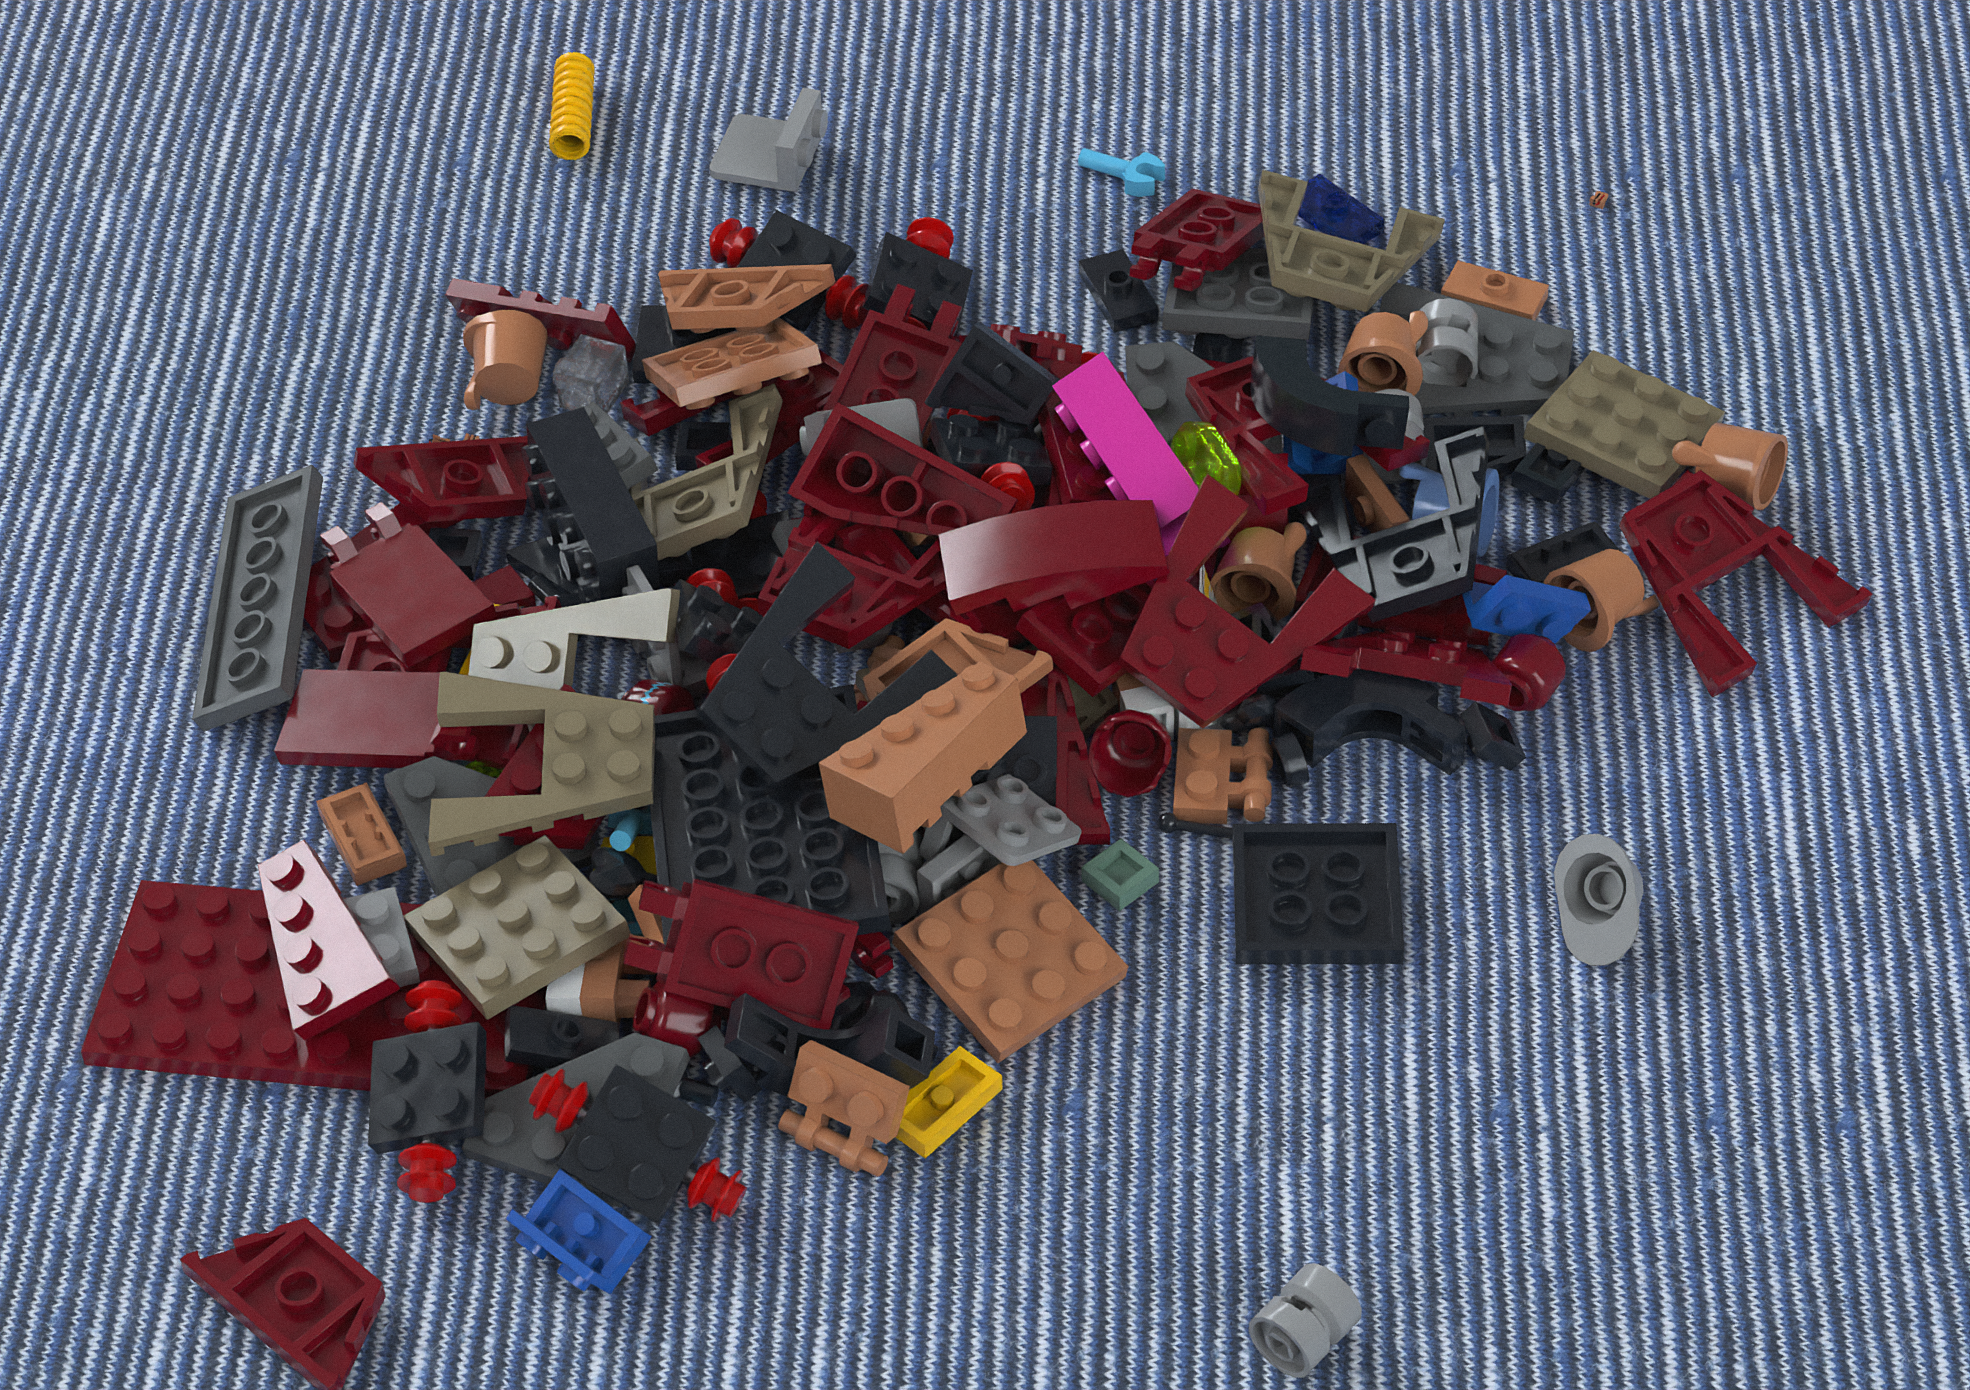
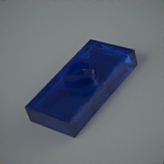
[1298,174,1385,244]

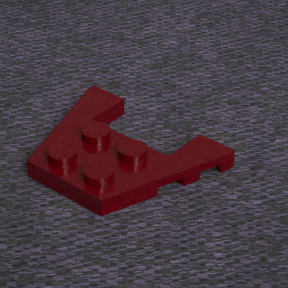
[1301,626,1512,706]

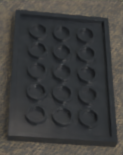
[650,684,891,945]

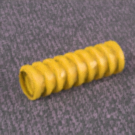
[549,52,595,160]

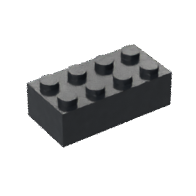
[521,407,660,604]

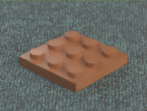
[642,317,822,410]
[892,860,1129,1063]

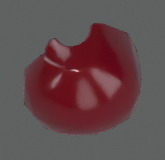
[1088,709,1173,798]

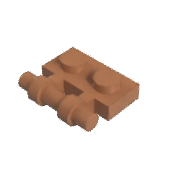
[1173,728,1274,824]
[778,1040,910,1177]

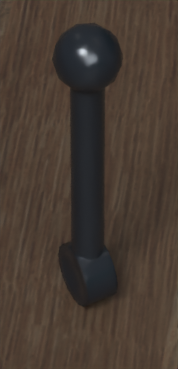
[1157,812,1232,839]

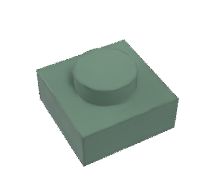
[1081,838,1159,911]

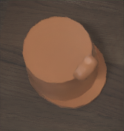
[463,310,548,410]
[1337,310,1428,396]
[1672,422,1788,510]
[1210,522,1307,621]
[1543,549,1660,652]

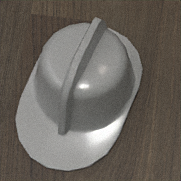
[1554,834,1644,966]

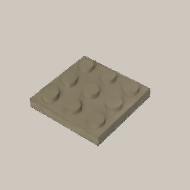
[1523,350,1725,499]
[403,835,631,1020]

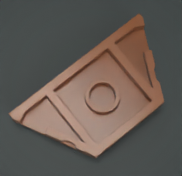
[658,264,835,333]
[863,618,1053,703]

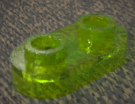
[1171,421,1241,495]

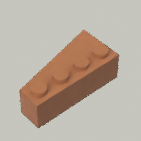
[819,661,1027,854]

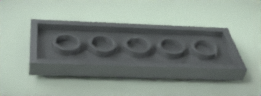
[192,465,323,732]

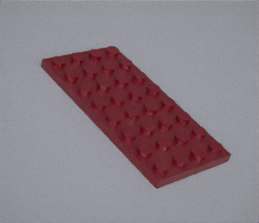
[81,880,548,1098]

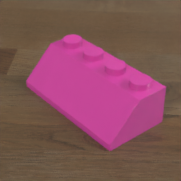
[1052,352,1231,555]

